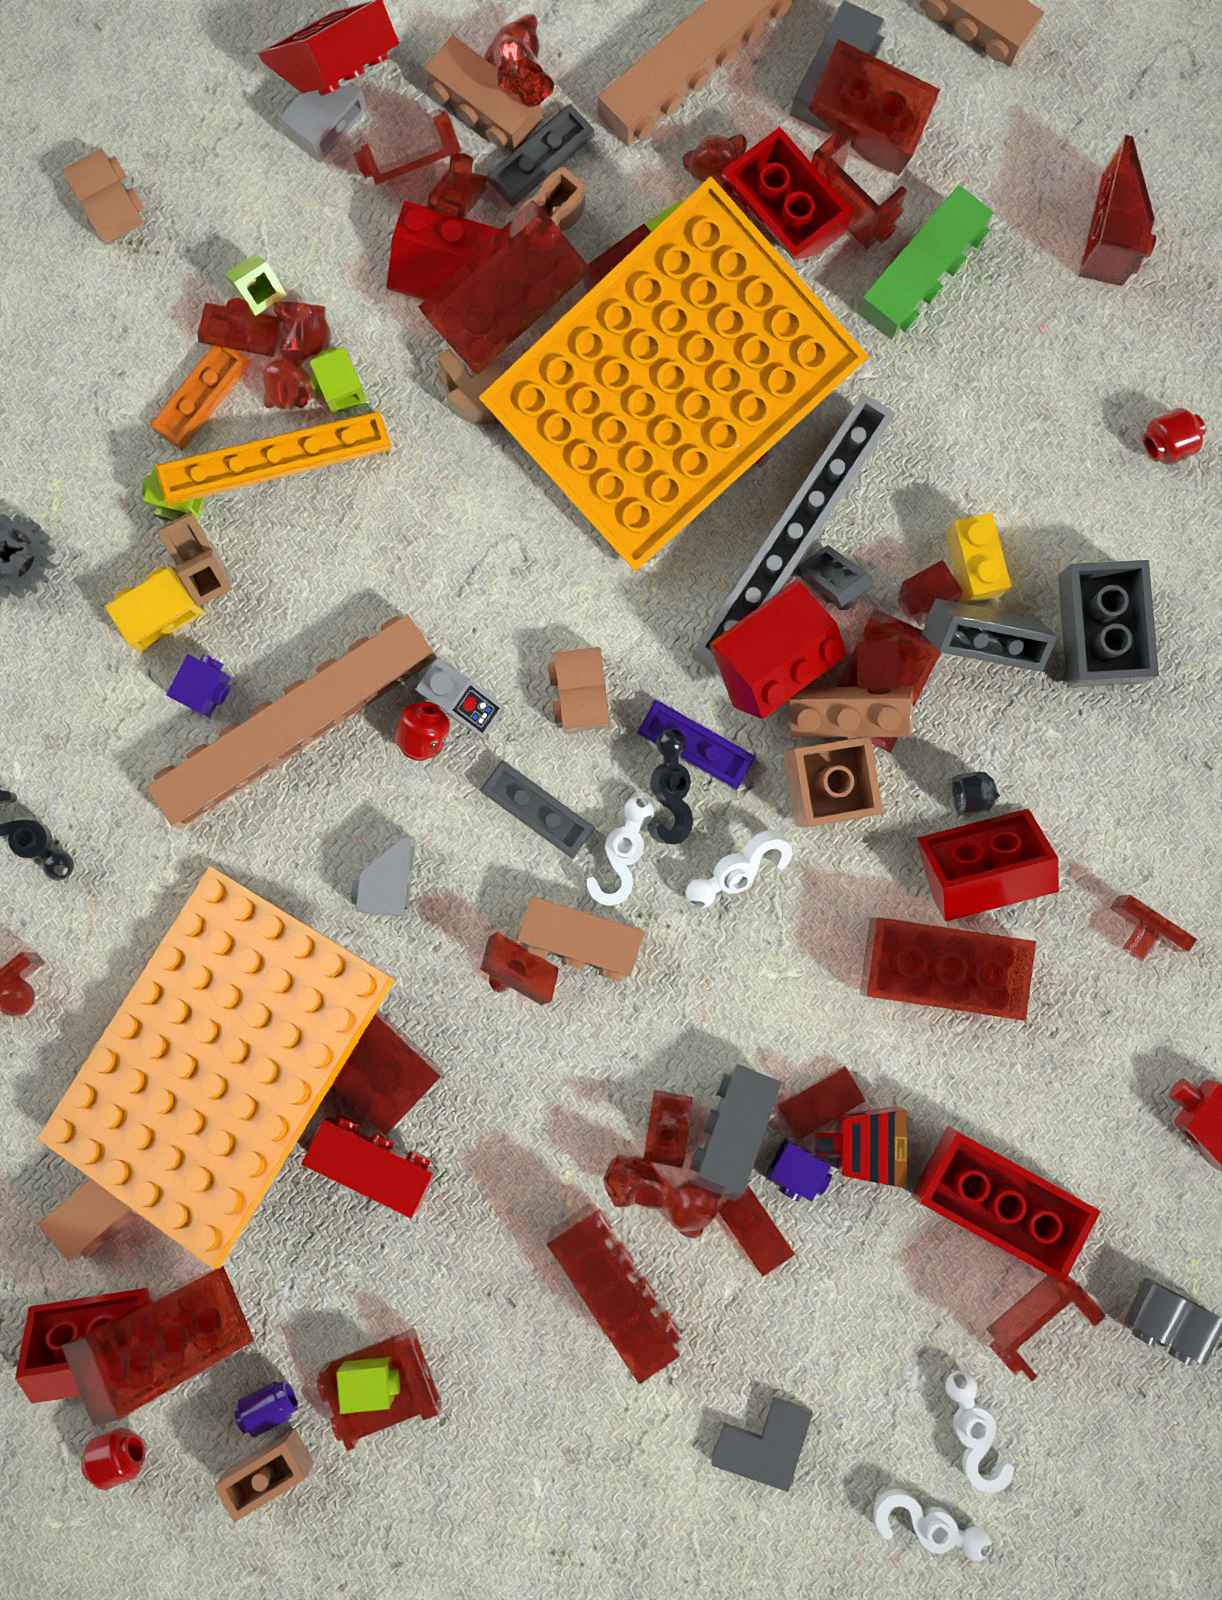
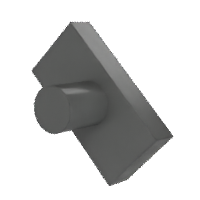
[797,545,873,610]

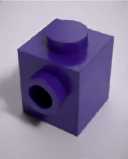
[166,654,231,718]
[766,1138,832,1202]

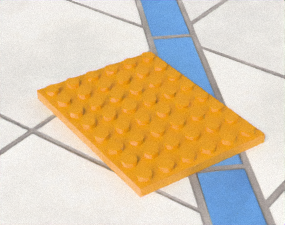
[478,176,869,572]
[37,866,395,1269]

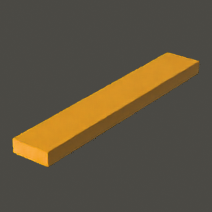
[154,410,391,506]

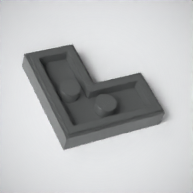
[711,1396,813,1492]

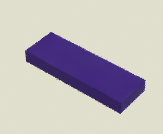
[636,700,756,791]

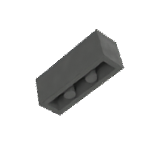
[790,0,885,134]
[922,598,1057,672]
[689,1064,781,1201]

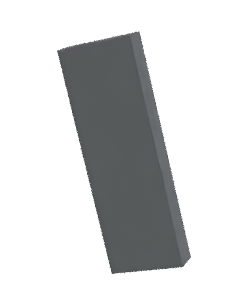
[487,103,595,208]
[479,760,596,859]

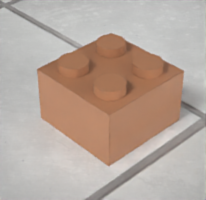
[783,737,883,827]

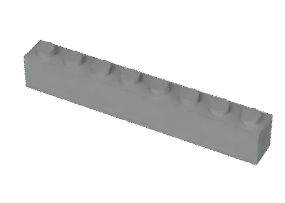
[692,393,896,677]

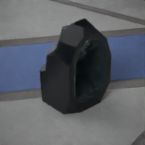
[951,771,1000,815]

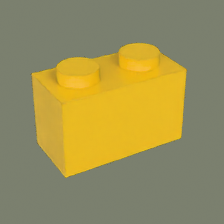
[945,512,1011,604]
[105,566,205,652]

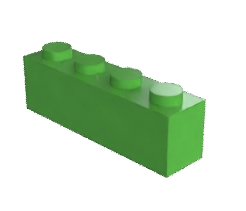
[857,185,994,340]

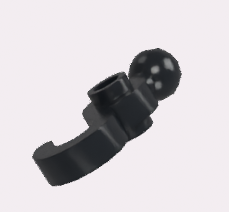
[648,728,693,845]
[0,790,74,881]

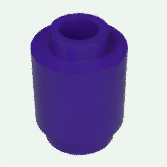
[234,1380,299,1438]

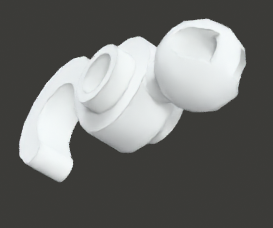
[586,795,655,906]
[685,830,792,909]
[945,1370,1014,1493]
[873,1489,991,1561]

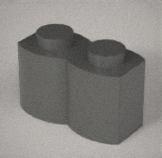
[1124,1277,1222,1366]

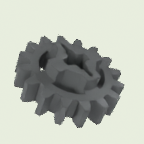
[0,514,56,599]

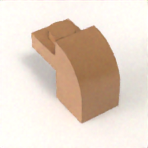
[437,349,504,424]
[157,511,232,607]

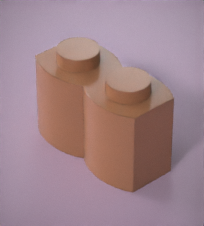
[61,148,145,244]
[514,167,585,259]
[548,647,610,733]

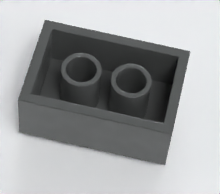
[1058,560,1159,688]

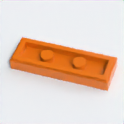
[149,338,251,451]

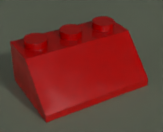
[258,0,400,96]
[720,127,853,260]
[386,200,516,321]
[709,581,847,720]
[917,808,1059,922]
[301,1114,437,1219]
[15,1288,156,1404]

